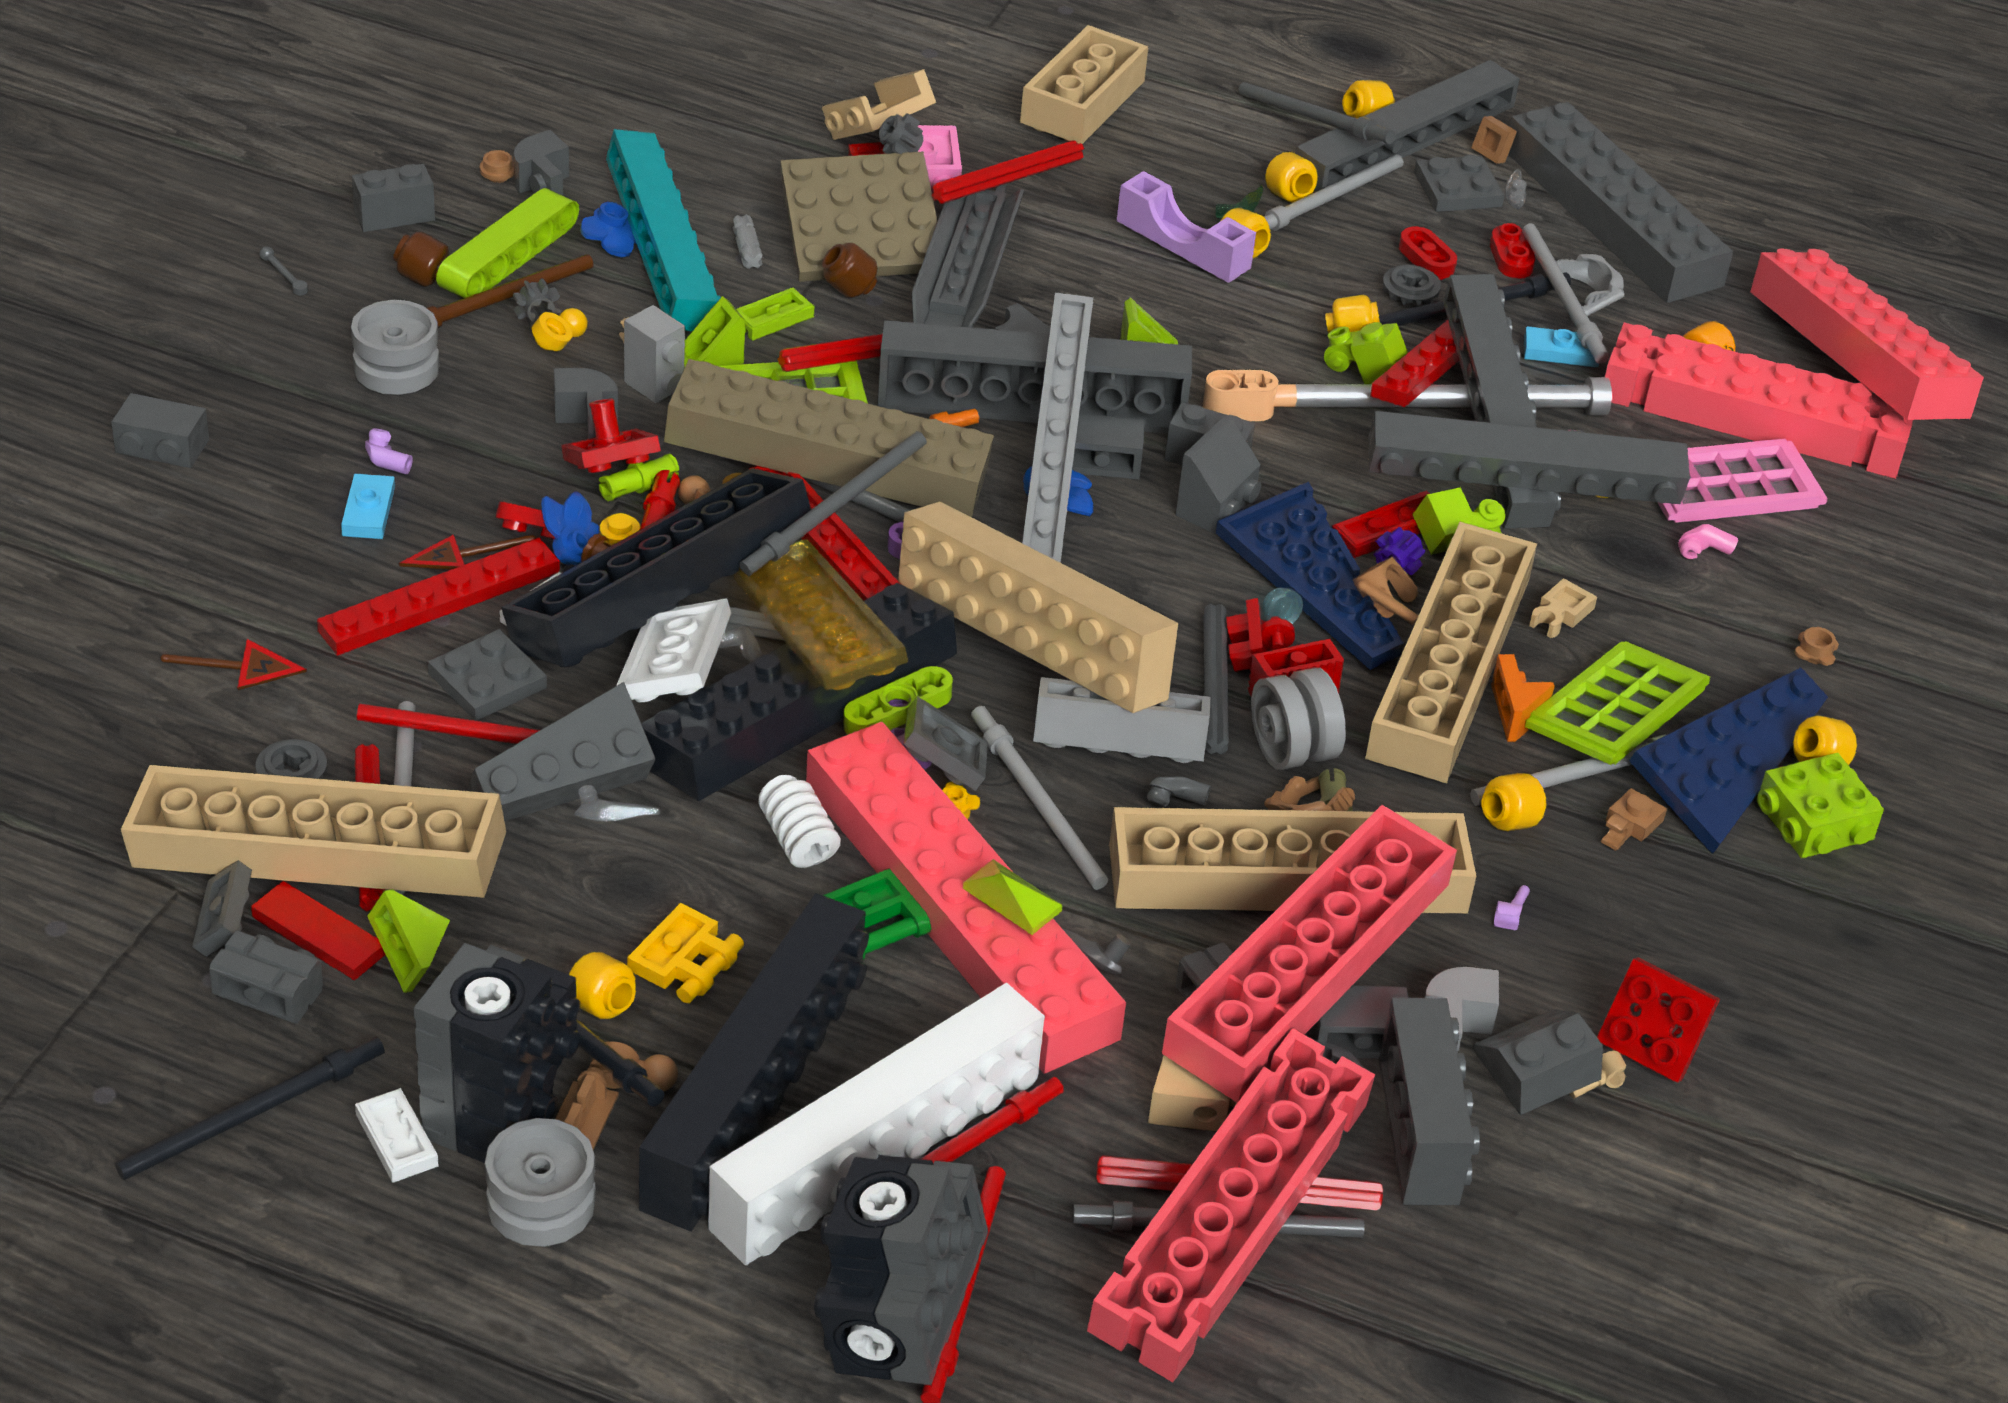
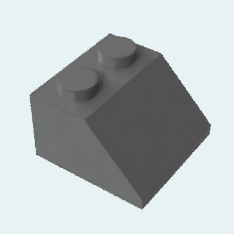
[1176,415,1261,534]
[1473,1009,1603,1115]

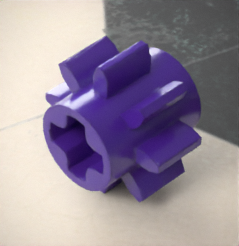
[1373,527,1425,576]

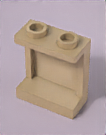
[822,69,936,140]

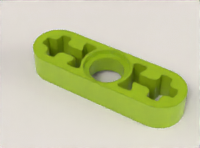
[844,666,953,735]

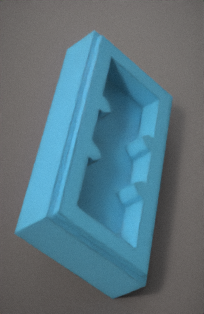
[1524,326,1599,367]
[341,474,395,539]

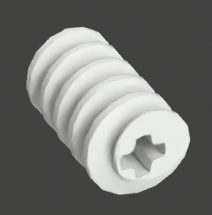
[758,775,841,868]

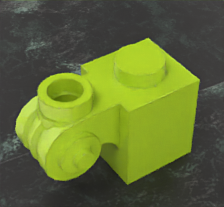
[1324,322,1408,384]
[1412,487,1505,555]

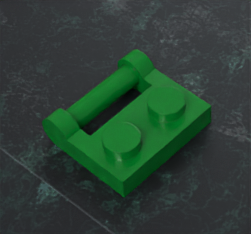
[823,868,931,960]

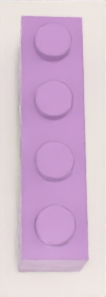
[1117,171,1256,283]

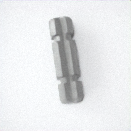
[732,214,763,269]

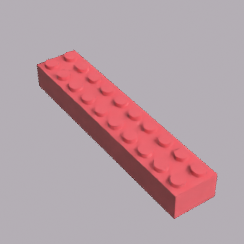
[806,722,1126,1074]

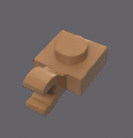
[1601,788,1667,851]

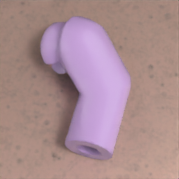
[365,428,413,475]

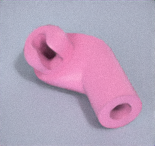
[1678,524,1738,559]

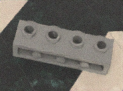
[1033,677,1210,763]

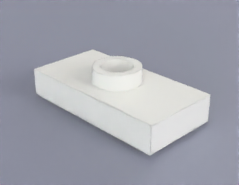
[355,1088,438,1183]

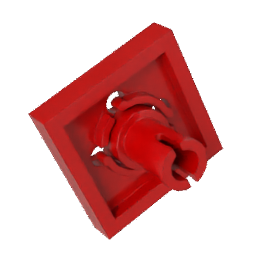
[561,398,661,473]
[1597,957,1720,1083]

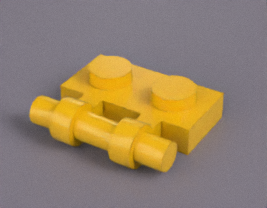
[627,903,744,1003]

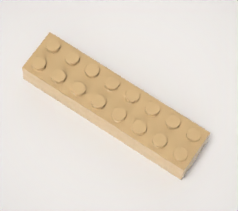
[898,502,1178,713]
[1365,522,1537,783]
[121,765,506,898]
[1109,807,1476,914]

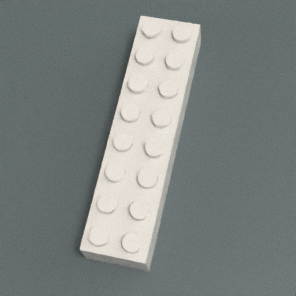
[708,983,1045,1266]

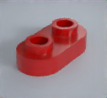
[1490,223,1535,279]
[1399,226,1457,280]
[495,502,555,539]

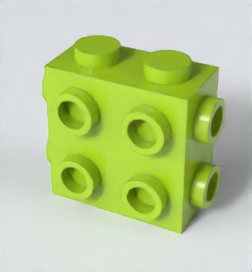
[1757,753,1884,859]

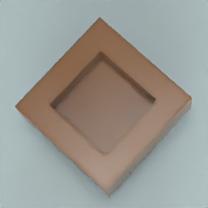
[1471,116,1517,164]

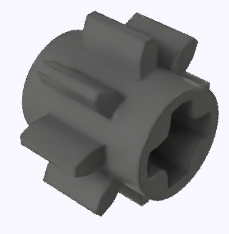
[879,113,923,154]
[513,278,561,328]

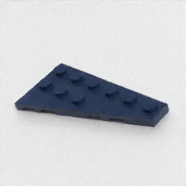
[1216,482,1404,670]
[1629,668,1828,854]

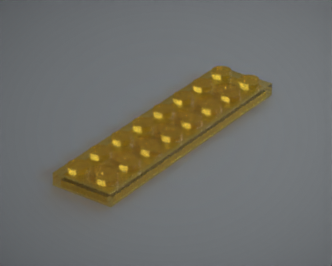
[733,539,908,690]

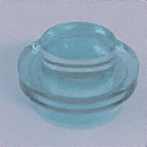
[1263,588,1303,624]

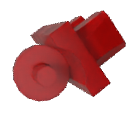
[1226,598,1295,672]

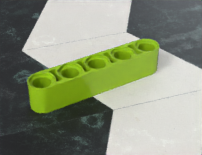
[436,188,579,298]

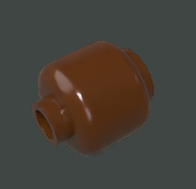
[393,231,449,287]
[822,242,878,298]

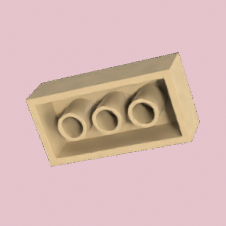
[1020,25,1148,144]

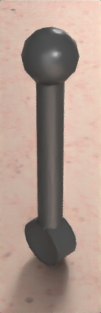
[259,246,308,296]

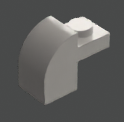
[1425,967,1499,1052]

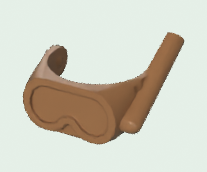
[1353,556,1419,625]
[1264,776,1355,811]

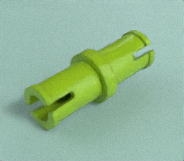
[599,454,679,501]

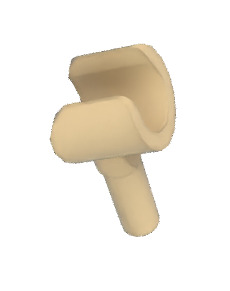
[1569,1051,1626,1099]

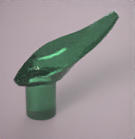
[1216,185,1264,218]

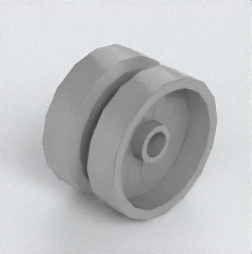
[351,300,440,395]
[1251,667,1346,770]
[485,1118,596,1247]

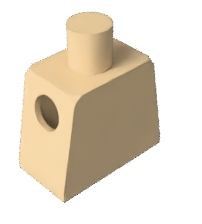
[1148,1055,1237,1131]

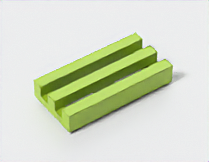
[736,287,815,341]

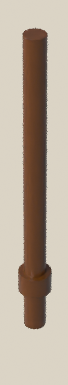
[427,254,594,328]

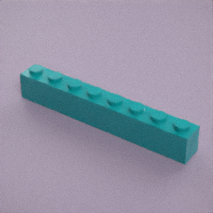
[606,129,721,331]

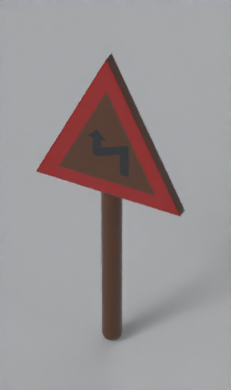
[399,535,536,569]
[160,639,307,690]

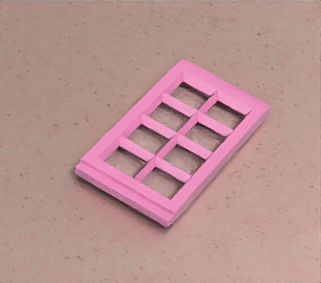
[1658,439,1828,523]

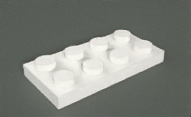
[616,598,731,702]

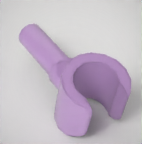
[1494,885,1530,930]

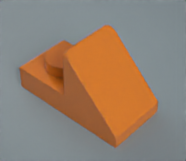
[1491,654,1555,742]

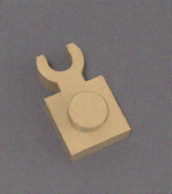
[1529,578,1597,638]

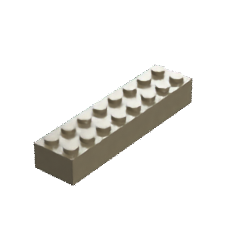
[664,359,994,517]

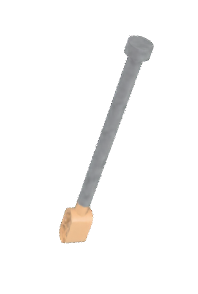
[1202,370,1612,421]

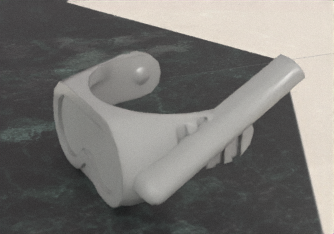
[1556,254,1625,323]

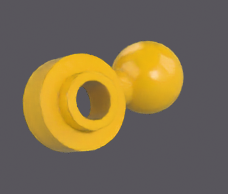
[532,308,588,351]

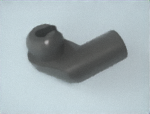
[1147,776,1211,807]

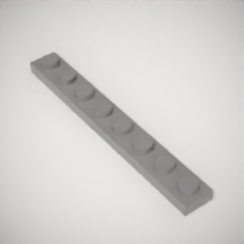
[1022,293,1094,563]

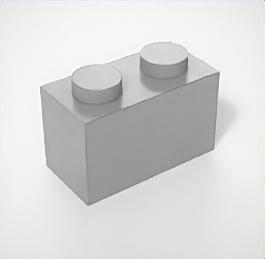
[624,305,685,403]

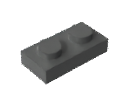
[192,860,252,957]

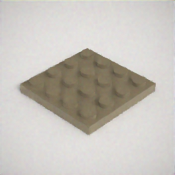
[780,151,938,282]

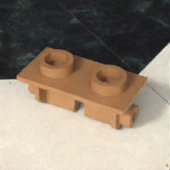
[556,1067,619,1150]

